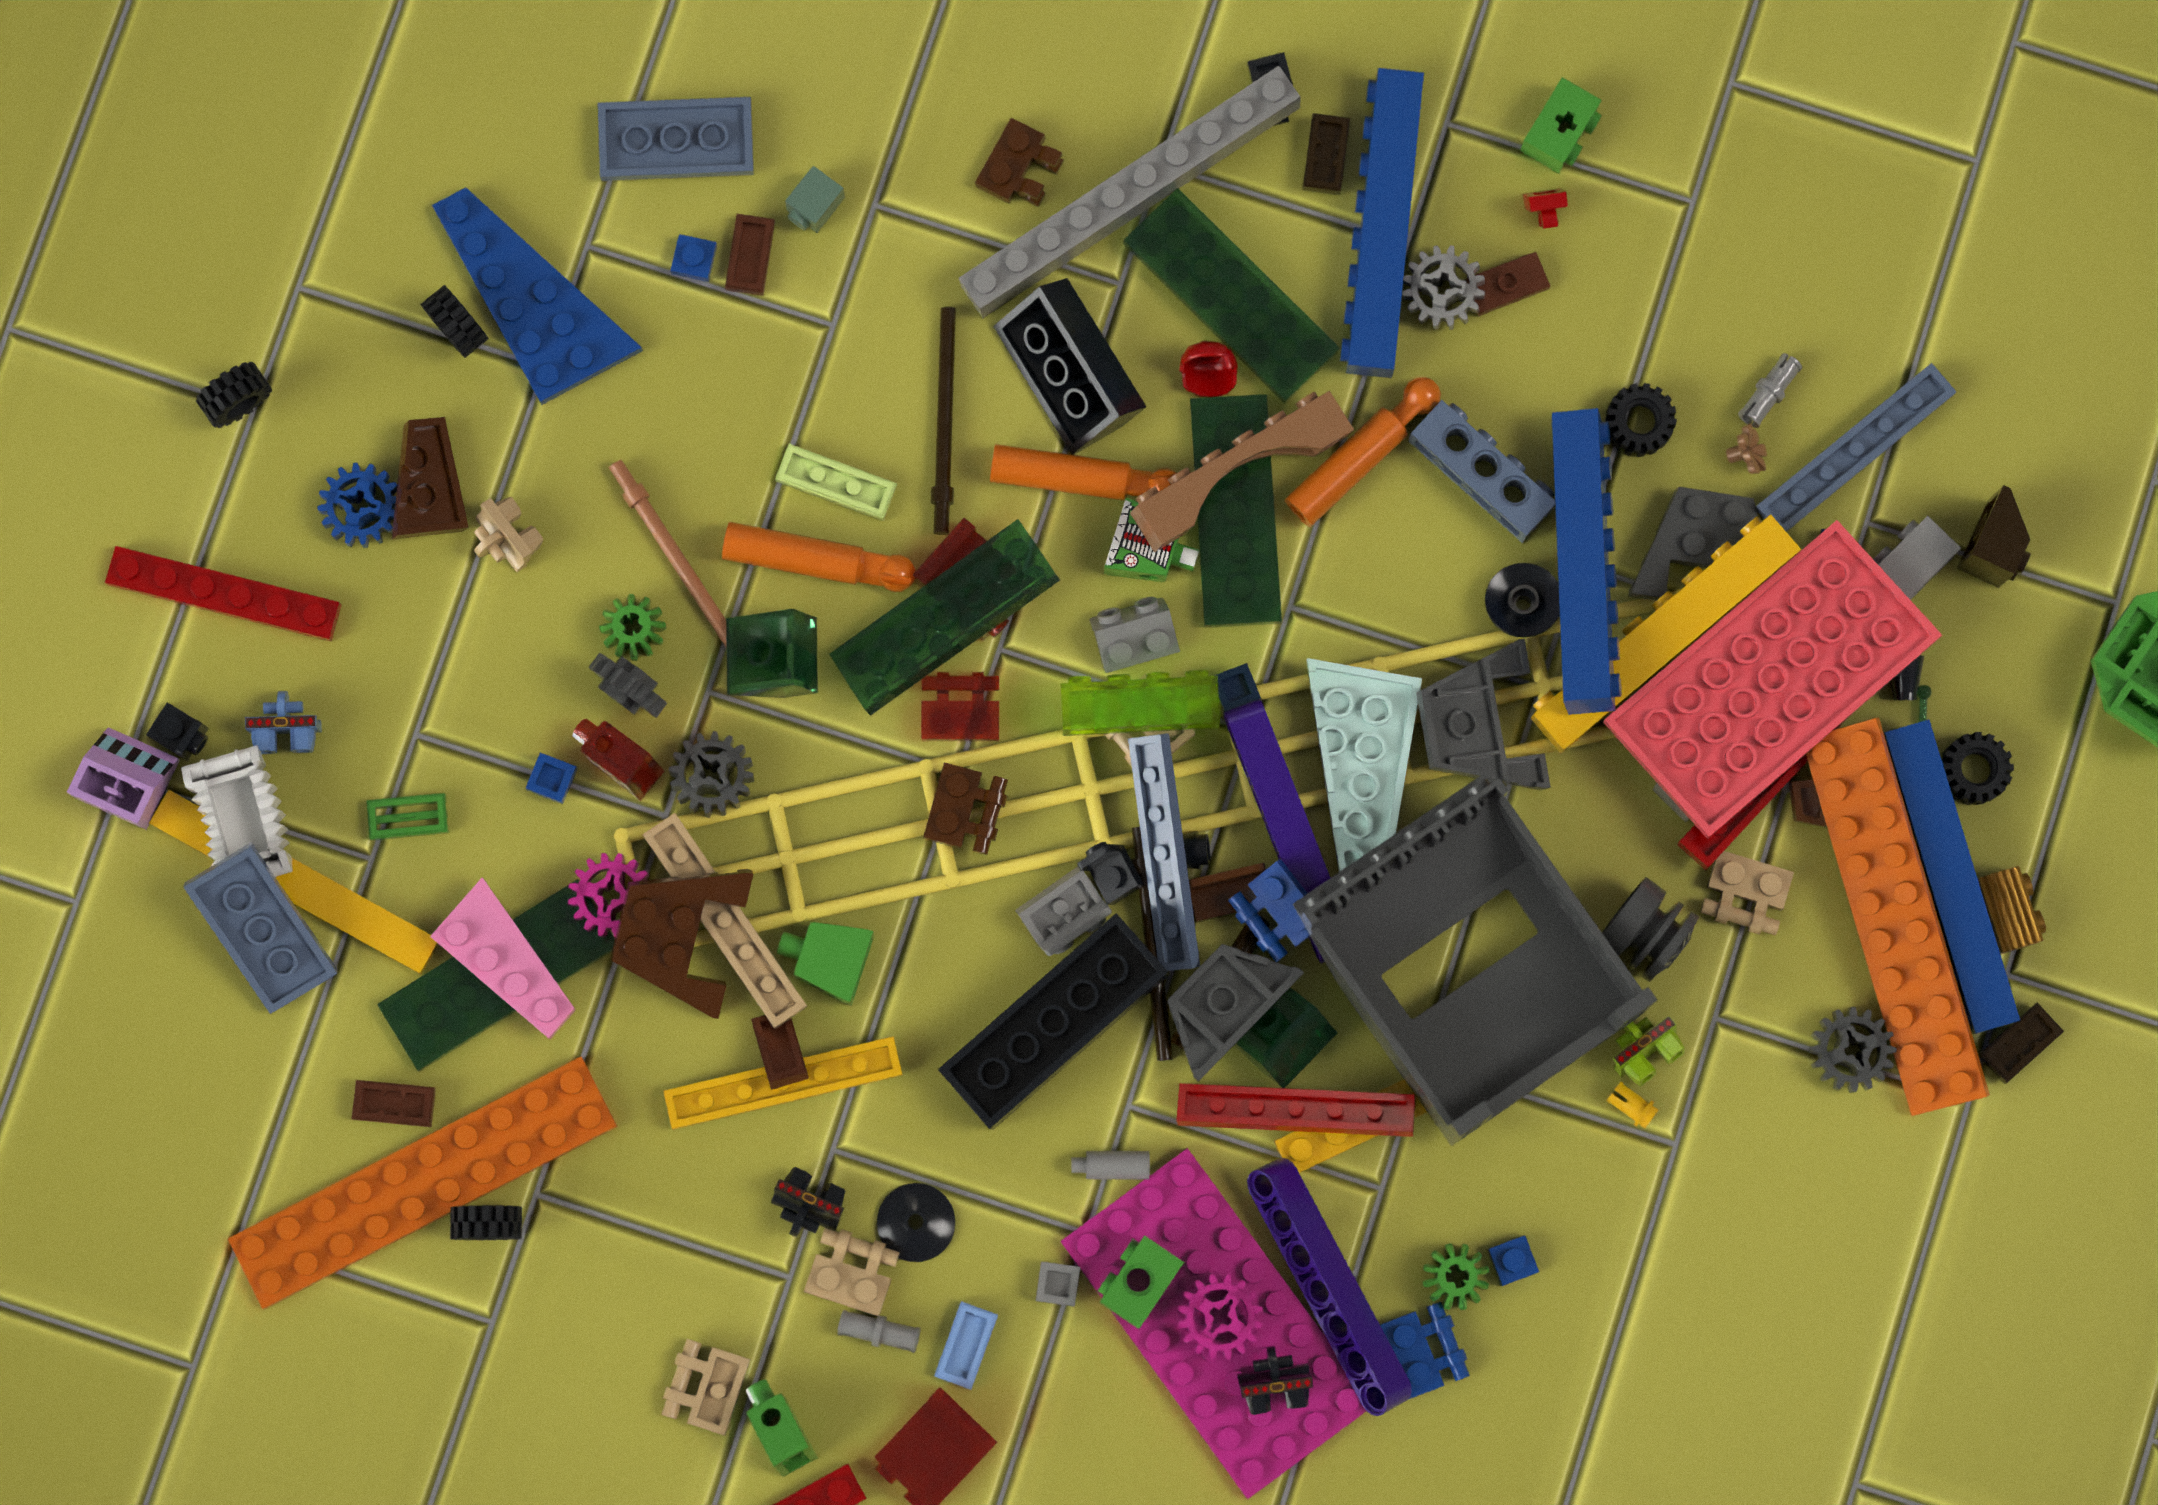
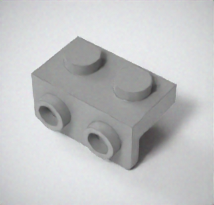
[1089,597,1180,673]
[1015,866,1112,956]

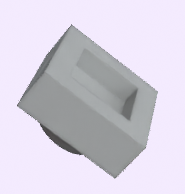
[1036,1261,1080,1307]

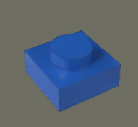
[670,234,717,282]
[525,752,578,804]
[1487,1235,1539,1286]

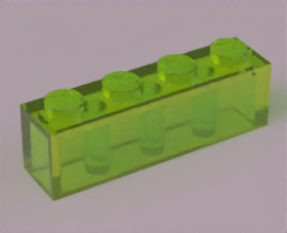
[1060,670,1220,736]

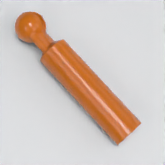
[1285,377,1441,527]
[990,444,1176,501]
[722,522,916,592]

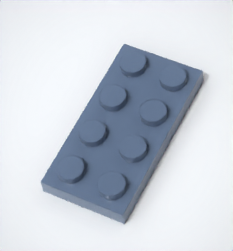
[598,97,754,181]
[183,842,338,1014]

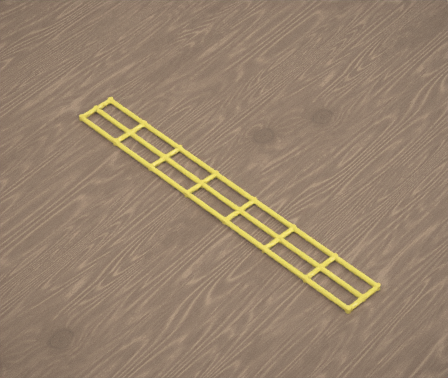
[614,589,1698,947]

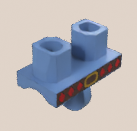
[245,691,322,754]

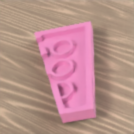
[430,877,576,1039]

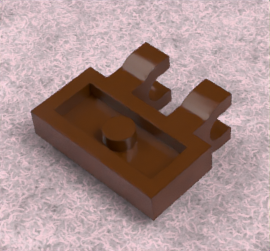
[975,118,1064,207]

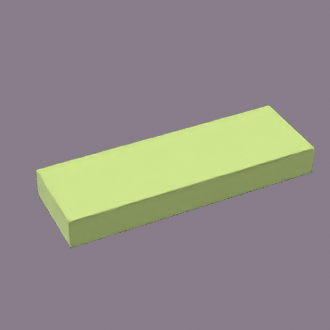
[775,444,897,521]

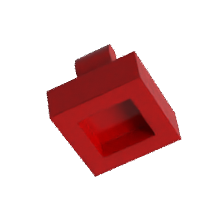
[1523,188,1568,229]

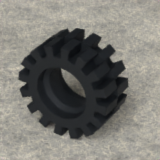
[420,285,489,358]
[196,361,272,428]
[1604,383,1677,457]
[1942,732,2014,805]
[450,1205,522,1240]

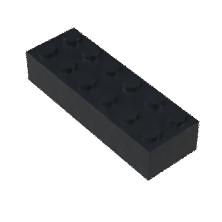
[938,913,1171,1130]

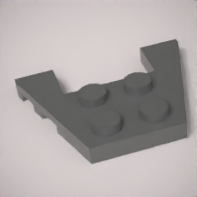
[1628,487,1758,601]
[1416,639,1551,790]

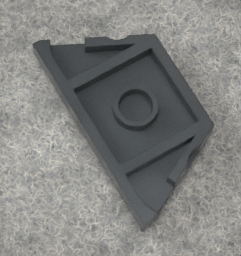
[1167,944,1304,1082]

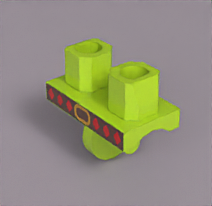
[1613,1016,1685,1087]

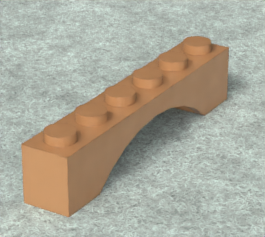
[1130,390,1354,553]

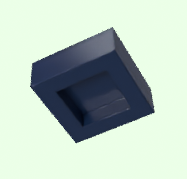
[1210,663,1261,712]

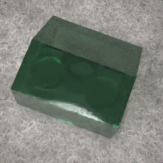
[726,609,818,698]
[1234,987,1337,1088]

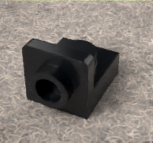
[146,702,209,761]
[1077,842,1144,905]

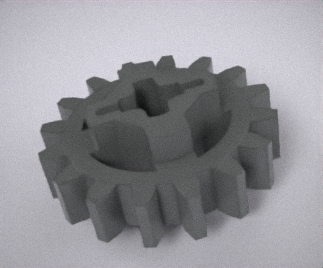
[589,653,667,718]
[669,731,754,818]
[1808,1007,1896,1093]

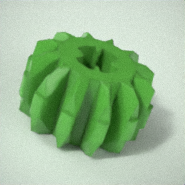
[599,594,666,661]
[1422,1243,1489,1310]

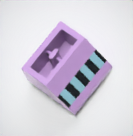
[67,727,180,830]

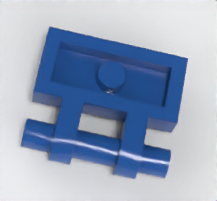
[1228,859,1310,962]
[1380,1302,1470,1400]

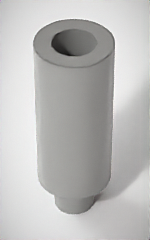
[1071,1151,1150,1180]

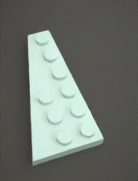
[1306,658,1422,872]

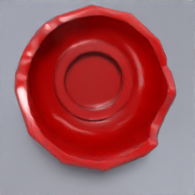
[1179,340,1238,398]

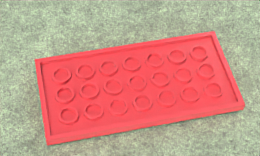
[1603,520,1942,839]

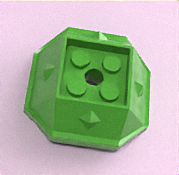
[2090,591,2158,748]

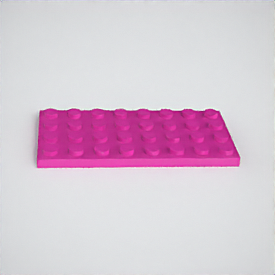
[1060,1148,1366,1499]

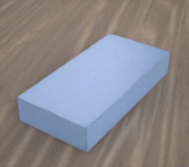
[934,1301,998,1390]

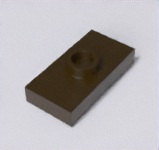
[1302,113,1351,195]
[1978,1002,2064,1084]

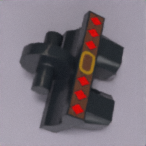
[771,1167,845,1238]
[1237,1346,1313,1415]

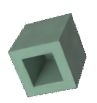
[785,166,845,233]

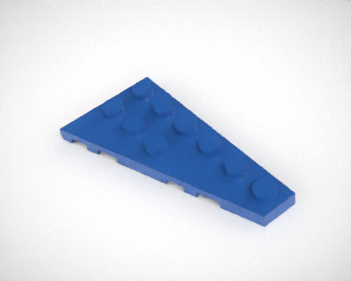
[432,187,643,405]

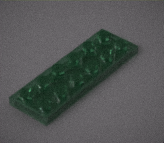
[1123,188,1340,404]
[1190,394,1282,628]
[829,519,1060,716]
[377,879,615,1072]

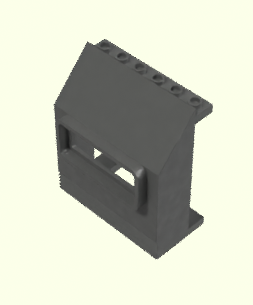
[1292,772,1657,1146]

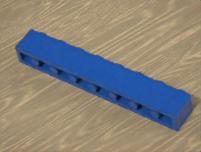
[1340,68,1424,378]
[1552,408,1622,715]
[1884,720,2020,1034]

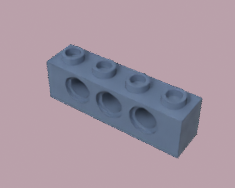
[1408,400,1555,543]

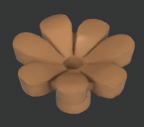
[1726,423,1767,474]

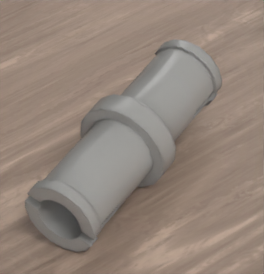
[1738,353,1802,428]
[838,1310,921,1353]

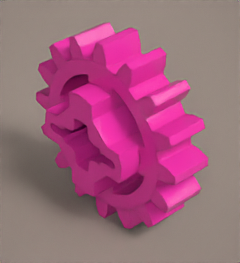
[568,853,649,938]
[1177,1274,1263,1360]

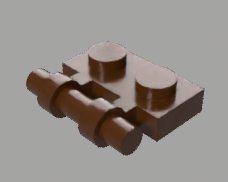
[923,762,1008,855]

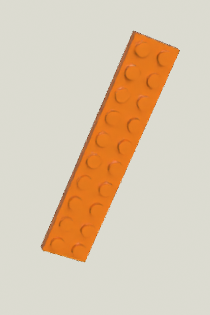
[1806,717,1990,1116]
[228,1056,618,1310]

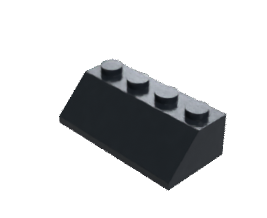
[993,278,1147,455]

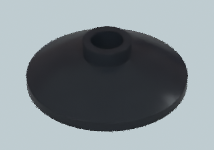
[1485,563,1560,638]
[877,1183,956,1262]

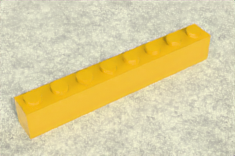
[1531,514,1801,753]

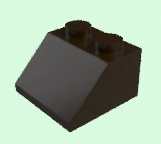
[1957,485,2031,588]

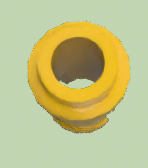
[1606,1081,1659,1128]

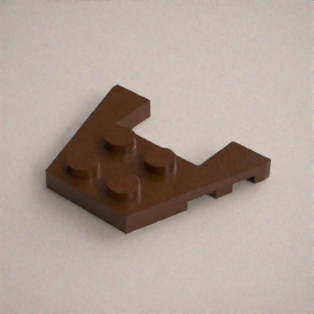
[611,869,754,1019]

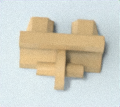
[474,497,543,572]

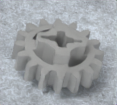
[1402,245,1485,330]

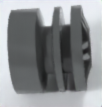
[1602,877,1699,982]

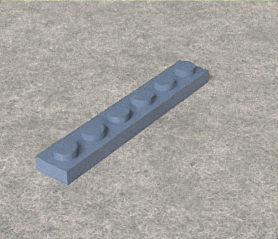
[1756,363,1956,532]
[1128,733,1200,971]

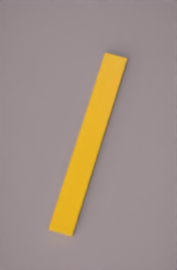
[149,789,439,975]

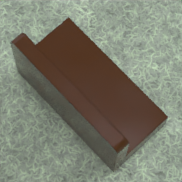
[1189,863,1266,923]

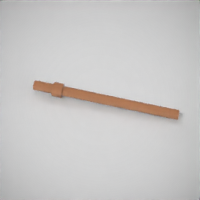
[609,460,747,660]

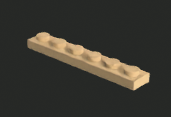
[642,813,807,1029]

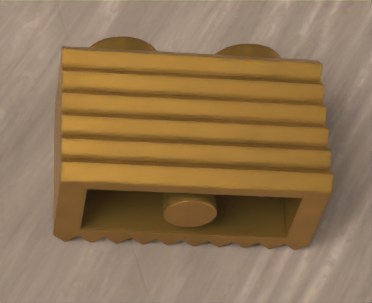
[1978,866,2046,954]

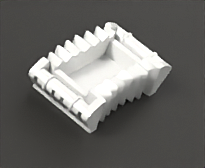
[181,745,293,877]

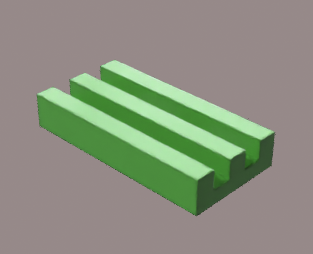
[367,793,449,841]

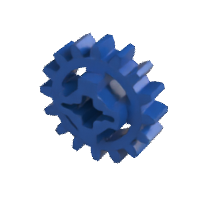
[317,463,397,548]

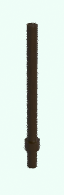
[931,307,956,535]
[1131,827,1173,1061]

